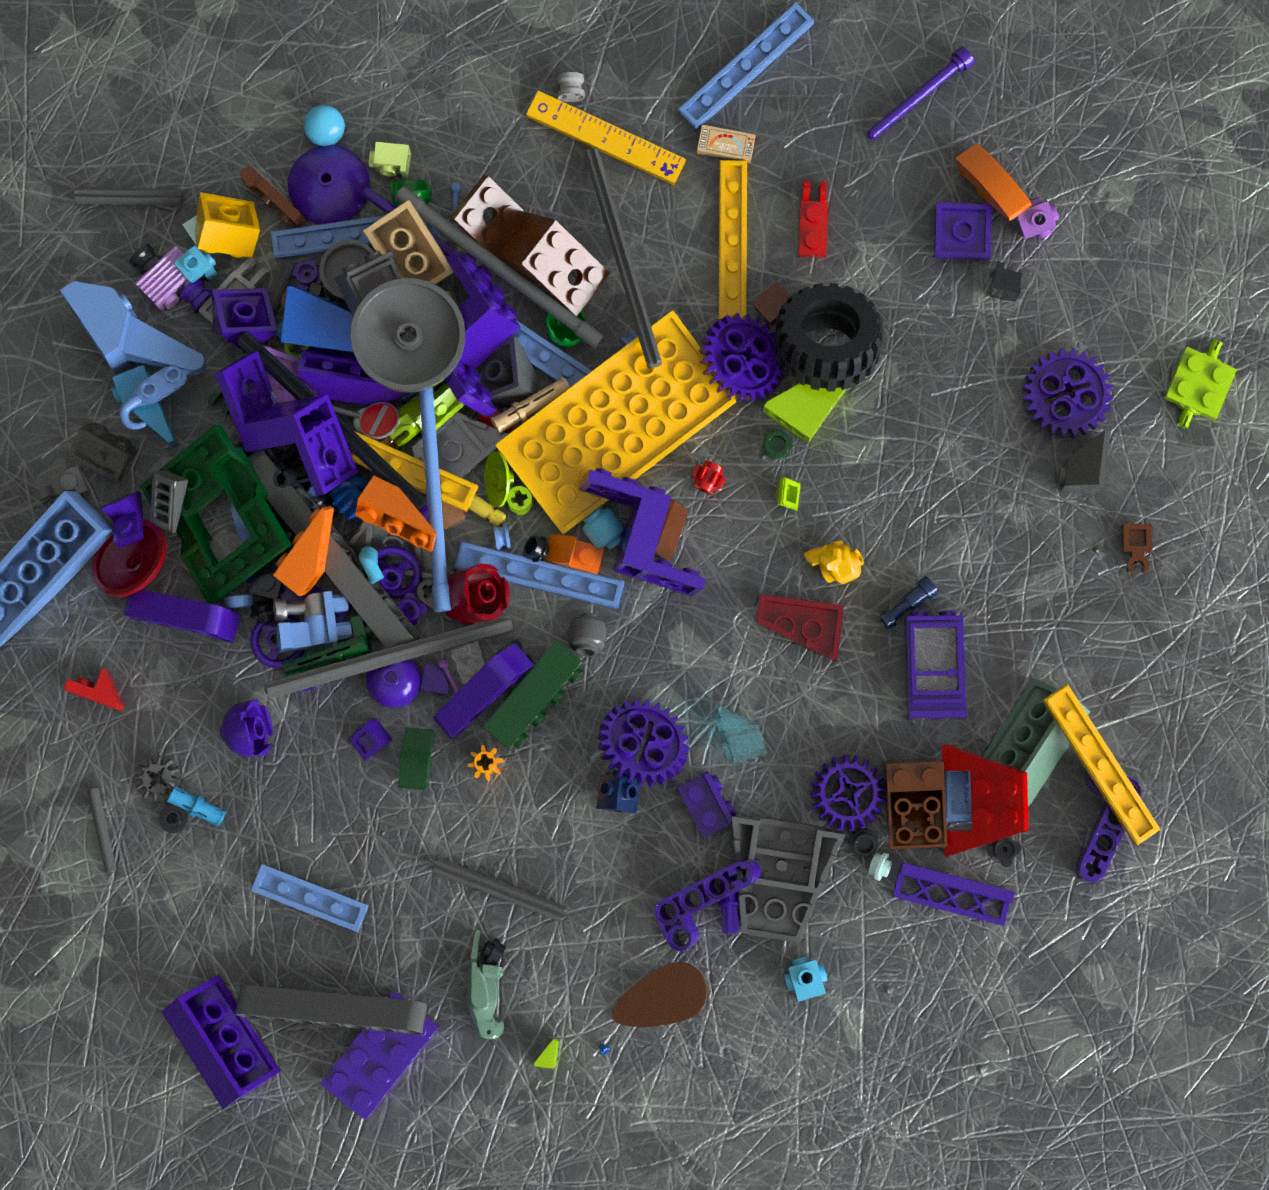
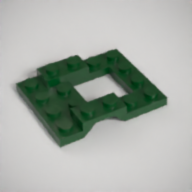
[140,424,291,604]

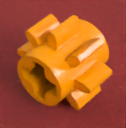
[468,745,504,781]

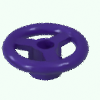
[377,546,422,598]
[250,615,304,668]

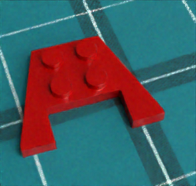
[942,744,1029,856]

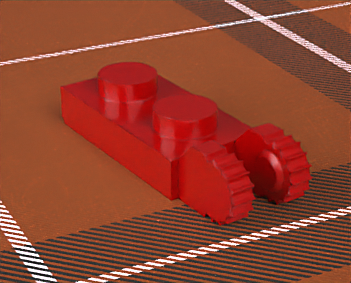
[798,180,828,258]

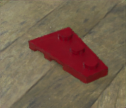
[756,594,844,662]

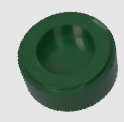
[763,430,791,459]

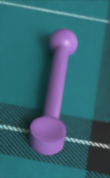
[437,659,459,694]

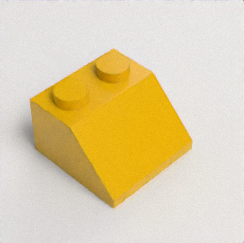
[195,192,260,258]

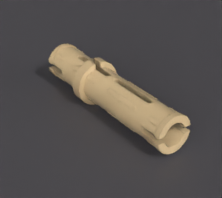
[491,377,570,434]

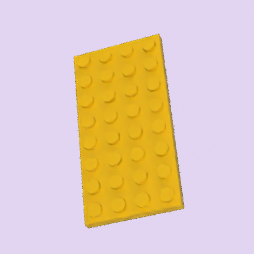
[494,310,736,535]

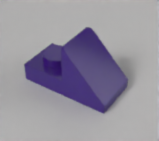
[101,491,144,548]

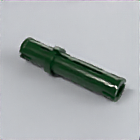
[282,634,369,677]

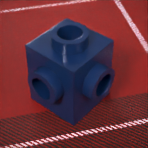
[596,770,640,813]

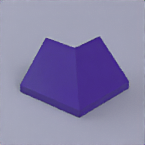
[212,288,277,353]

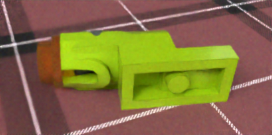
[378,382,465,450]

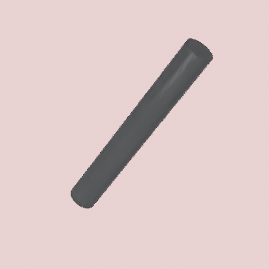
[87,788,117,874]

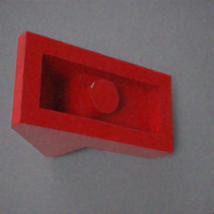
[63,668,124,711]

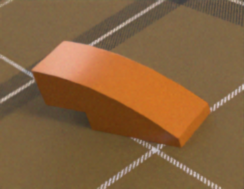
[955,143,1032,221]

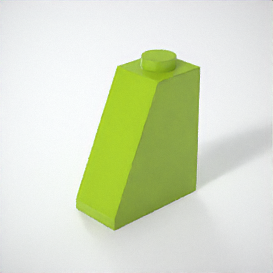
[763,384,846,444]

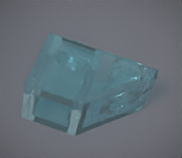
[714,707,767,765]

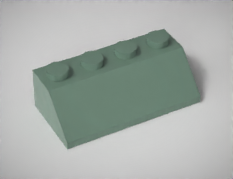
[983,678,1090,806]

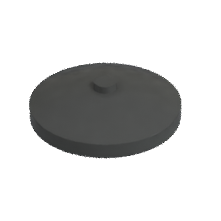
[351,278,465,392]

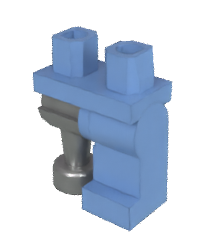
[273,591,352,653]

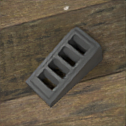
[150,470,188,533]

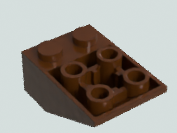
[883,758,947,850]

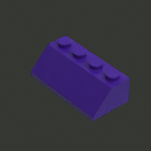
[161,975,281,1109]

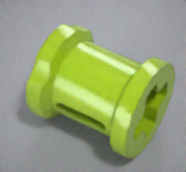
[507,486,533,516]

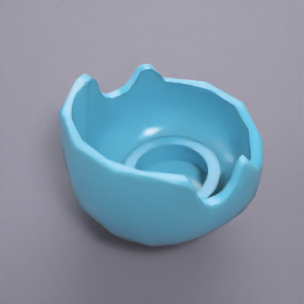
[303,104,345,147]

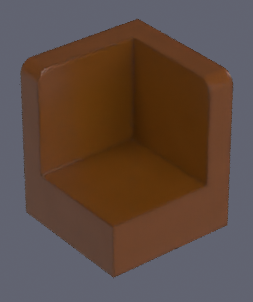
[752,281,790,329]

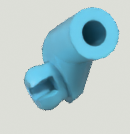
[358,546,384,584]

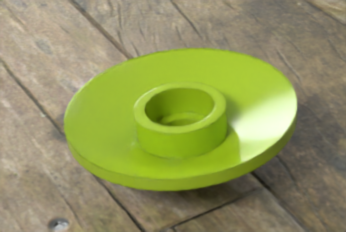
[484,451,514,507]

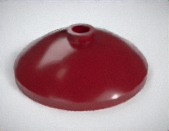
[91,519,166,597]

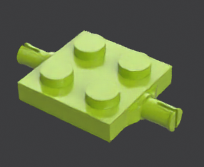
[1163,339,1237,429]

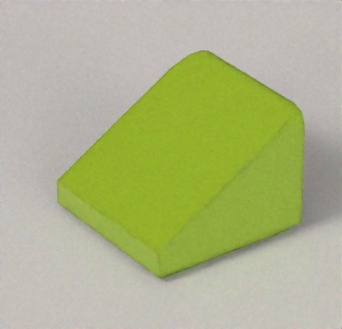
[532,1038,559,1069]

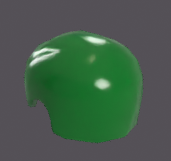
[390,180,432,207]
[545,311,587,348]

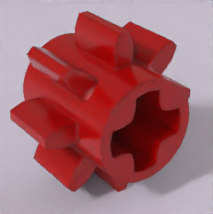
[691,460,726,495]

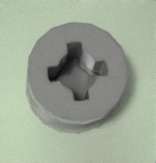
[557,72,585,102]

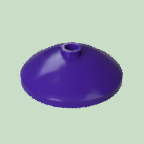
[288,145,370,225]

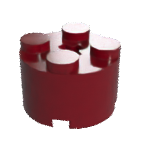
[447,564,510,625]

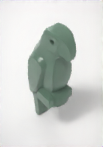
[466,930,504,1039]

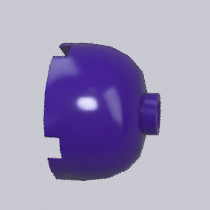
[366,659,422,709]
[220,699,273,757]

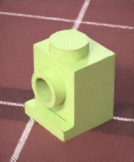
[369,142,411,180]

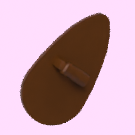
[612,962,707,1028]

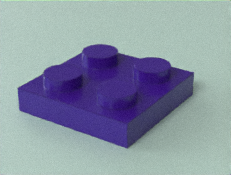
[934,202,992,261]

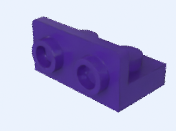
[677,771,736,839]

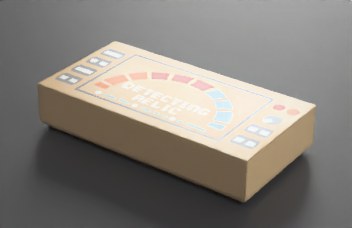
[697,125,756,163]

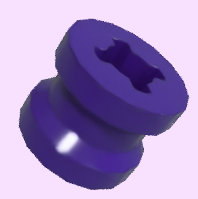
[180,278,212,313]

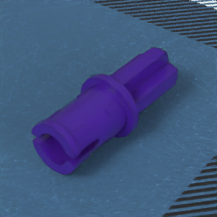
[718,876,740,934]

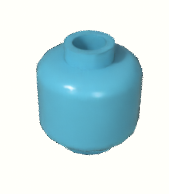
[583,507,624,550]

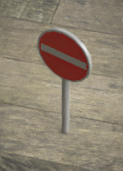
[332,402,400,439]

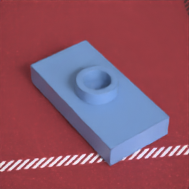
[944,771,972,823]

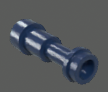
[879,576,939,629]

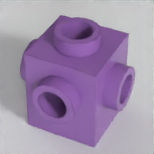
[1016,197,1059,239]

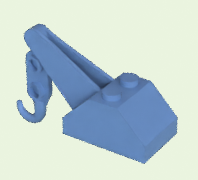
[60,281,206,430]

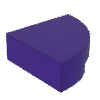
[421,663,450,696]

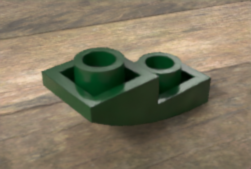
[398,727,435,790]

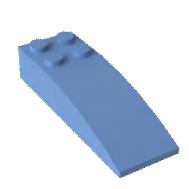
[0,491,113,647]

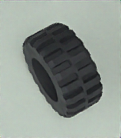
[774,283,884,391]

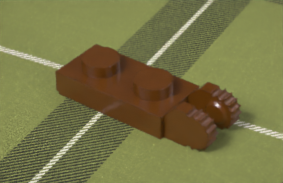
[240,167,307,227]

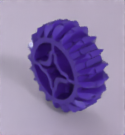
[809,754,886,832]

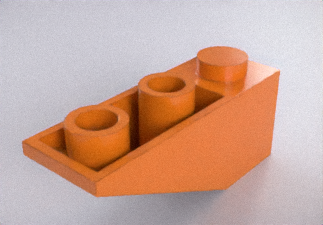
[355,476,437,552]
[273,506,334,596]

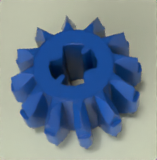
[330,474,368,523]

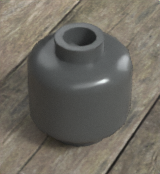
[569,613,606,657]

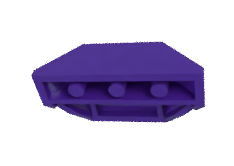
[297,347,408,406]

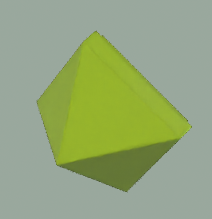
[774,477,801,511]

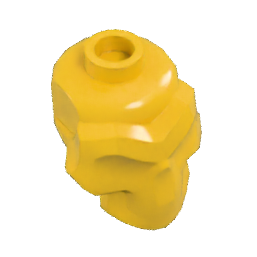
[804,541,864,584]

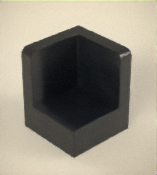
[989,262,1022,302]

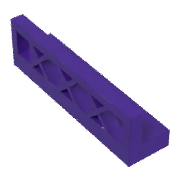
[892,863,1015,926]

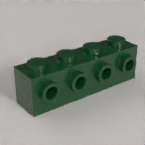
[483,640,583,751]

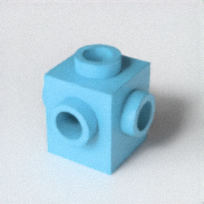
[784,956,827,1002]

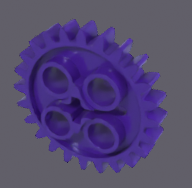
[699,313,785,403]
[1022,348,1114,439]
[597,699,690,787]

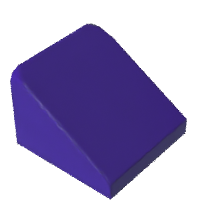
[348,719,392,761]

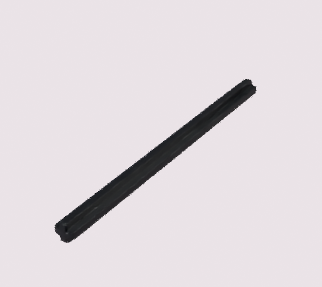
[237,332,426,511]

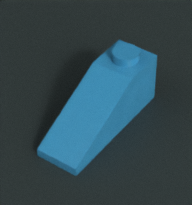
[111,365,178,448]

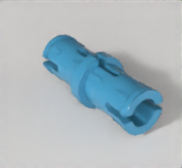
[167,785,227,827]

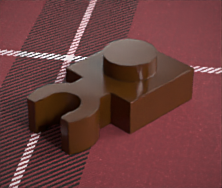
[1121,524,1152,573]

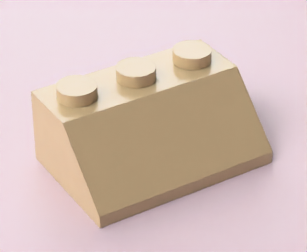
[363,200,454,285]

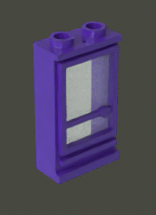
[904,611,967,721]

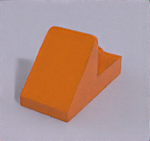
[543,534,605,574]

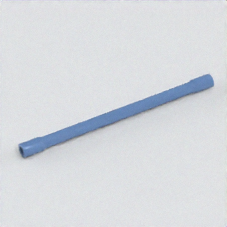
[419,387,451,612]

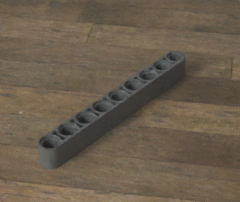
[247,448,420,648]

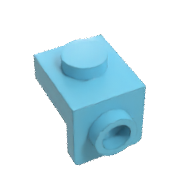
[174,245,218,283]

